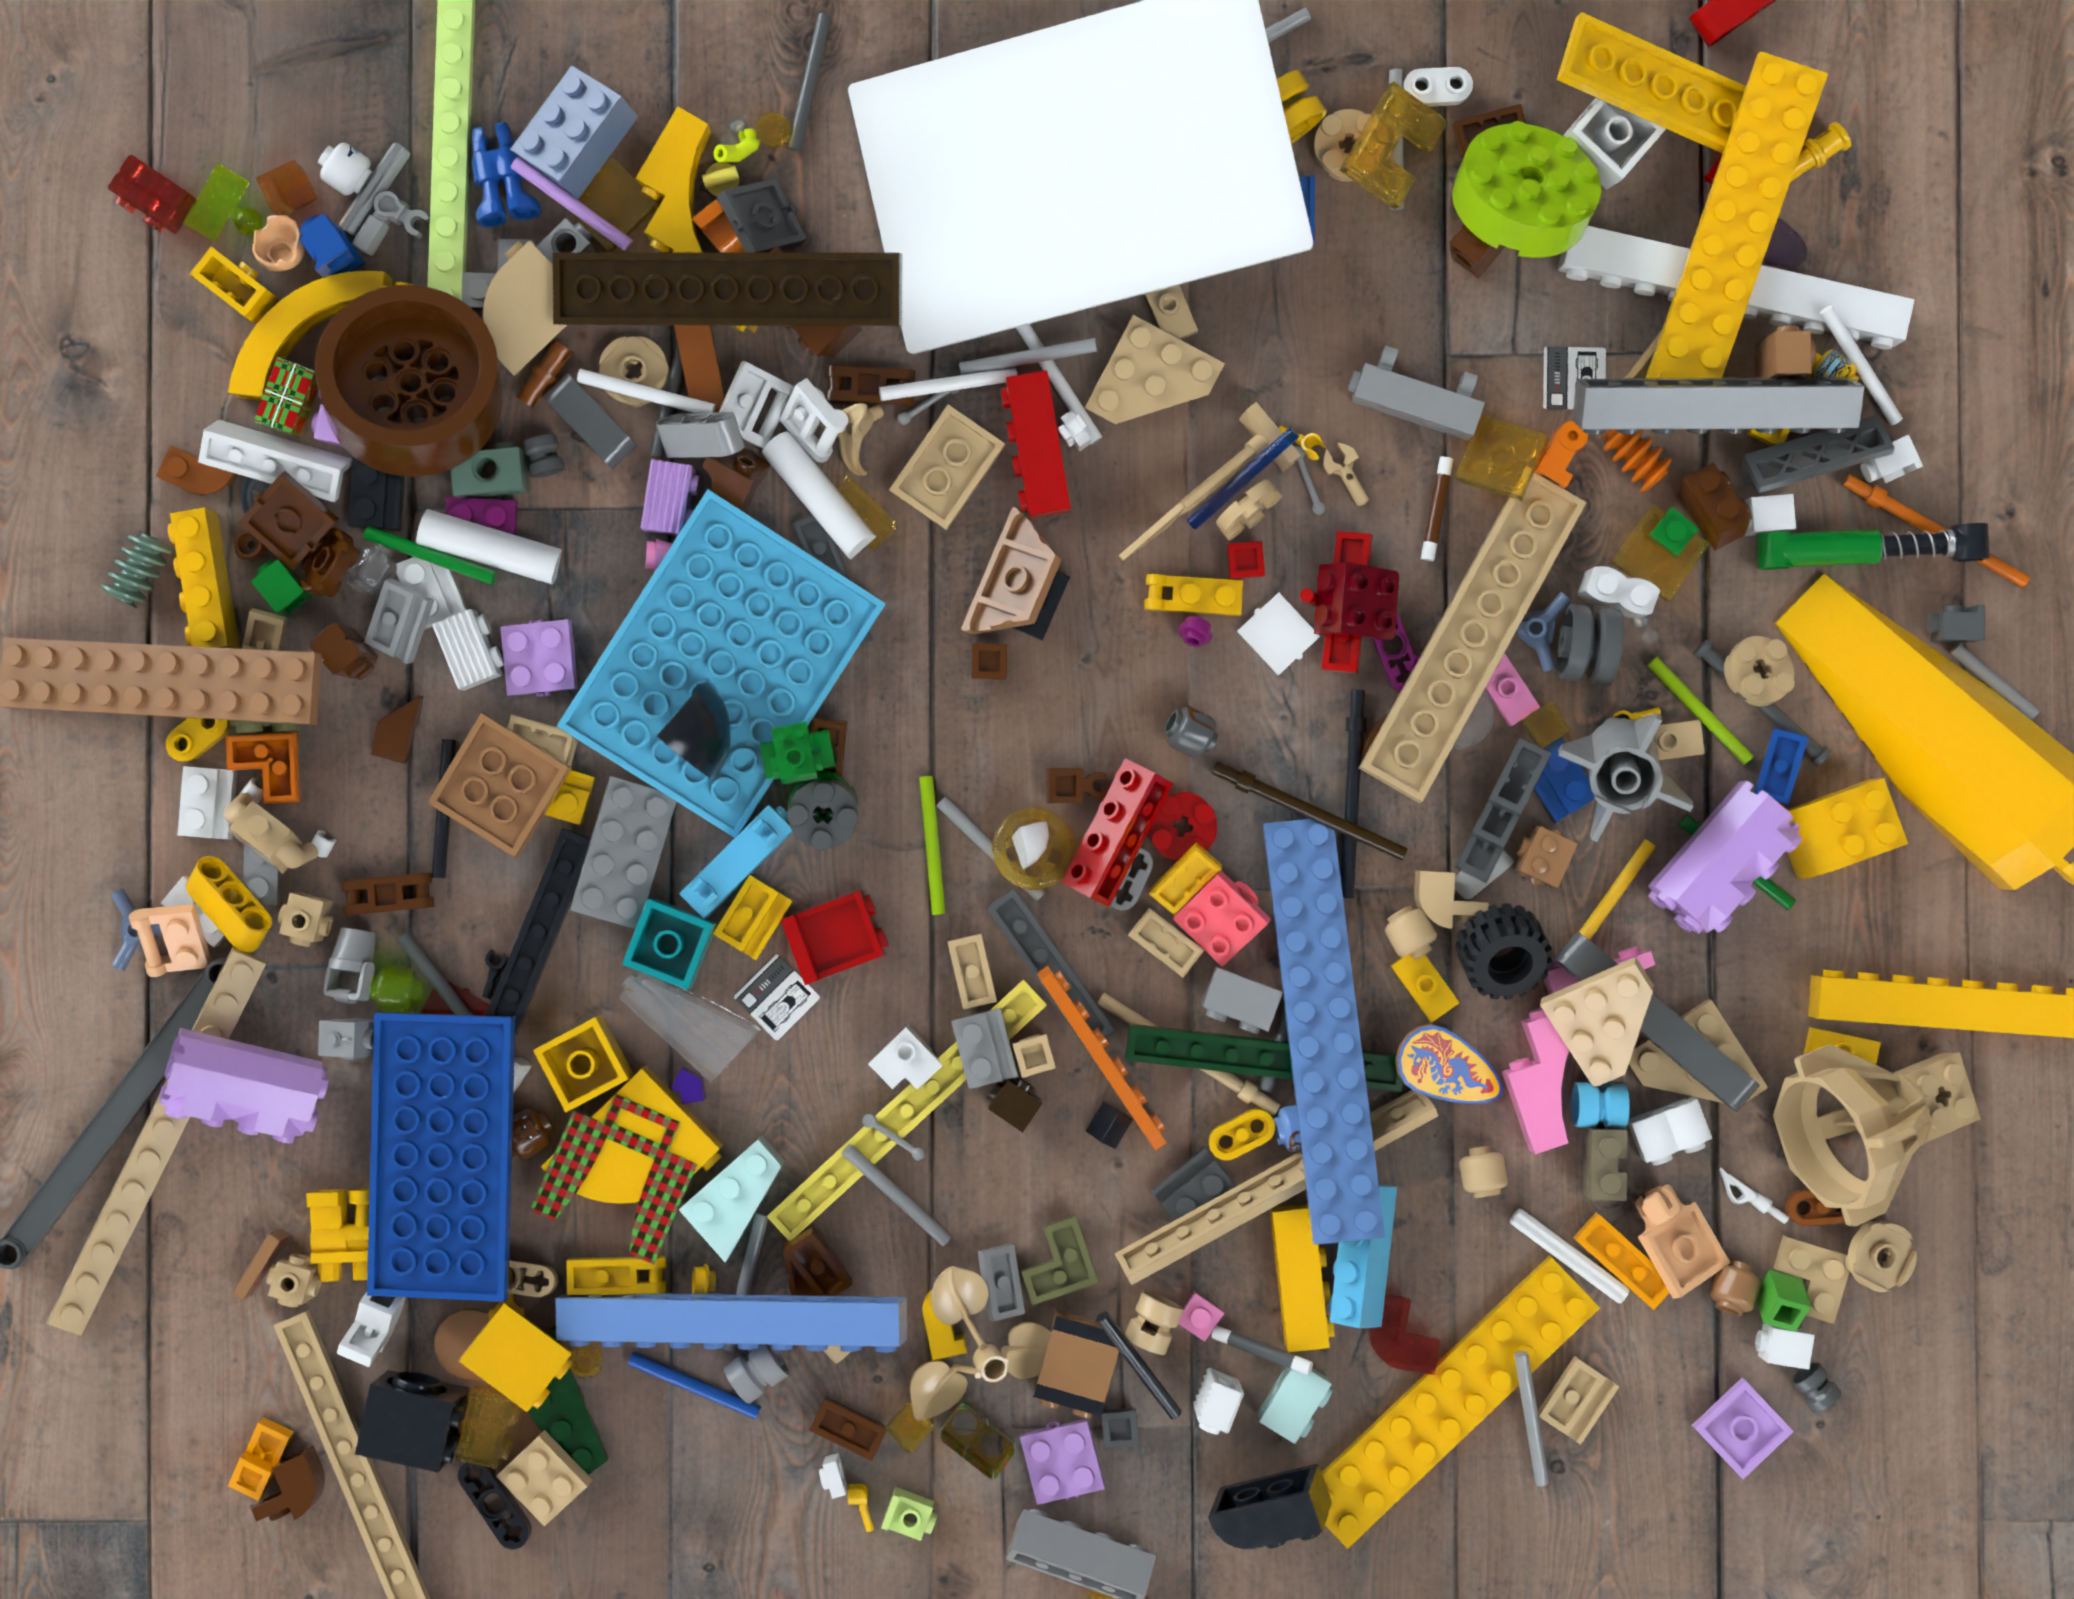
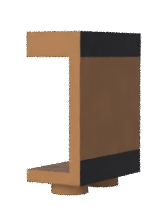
[1033,1309,1123,1418]

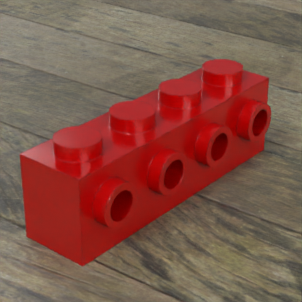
[1000,370,1071,520]
[1061,759,1173,907]

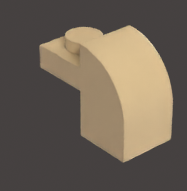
[1414,870,1489,929]

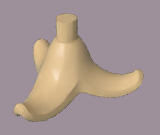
[818,403,884,476]

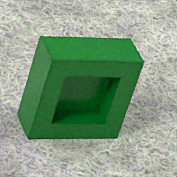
[1648,507,1700,557]

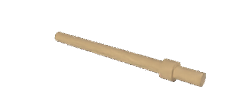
[1097,992,1281,1116]

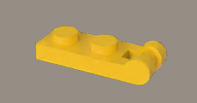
[1144,574,1243,616]
[566,1256,666,1295]

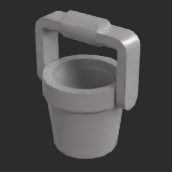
[323,927,376,1004]

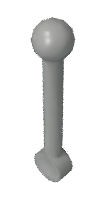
[897,390,960,425]
[1295,446,1326,515]
[862,1113,925,1161]

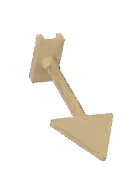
[1119,402,1301,561]

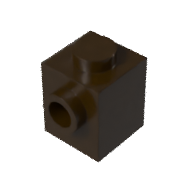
[986,1077,1043,1133]

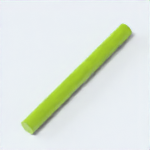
[1647,656,1754,765]
[919,776,946,915]

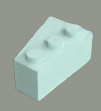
[679,1135,785,1262]

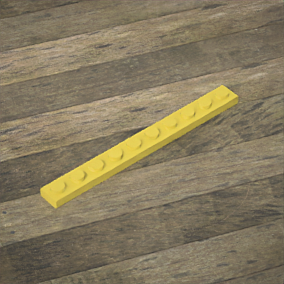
[766,979,1047,1241]

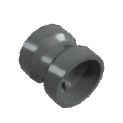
[522,434,565,478]
[1791,1362,1841,1413]

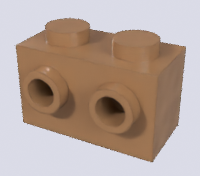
[1755,326,1816,378]

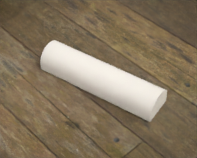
[762,431,877,559]
[416,509,562,585]

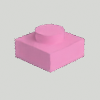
[1178,1291,1224,1342]

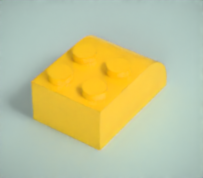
[1786,778,1908,879]

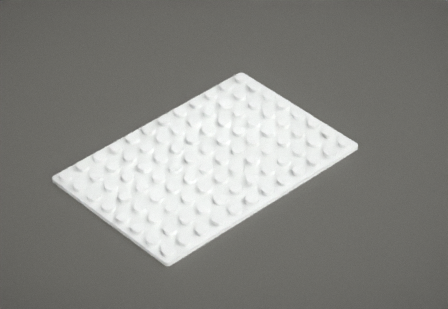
[848,0,1314,354]

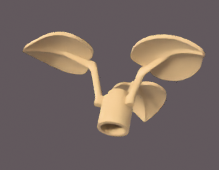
[909,1266,1051,1421]

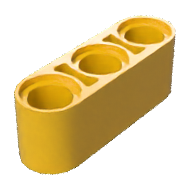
[185,856,272,952]

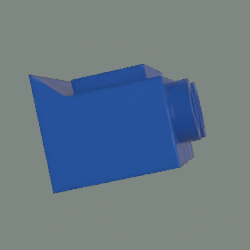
[299,213,366,278]

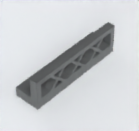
[1740,415,1895,493]

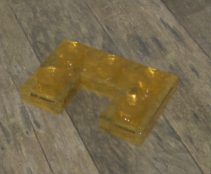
[1340,81,1448,210]

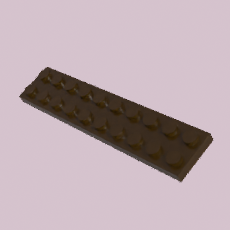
[553,252,902,327]

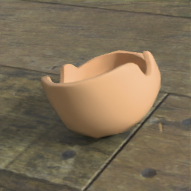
[252,215,306,272]

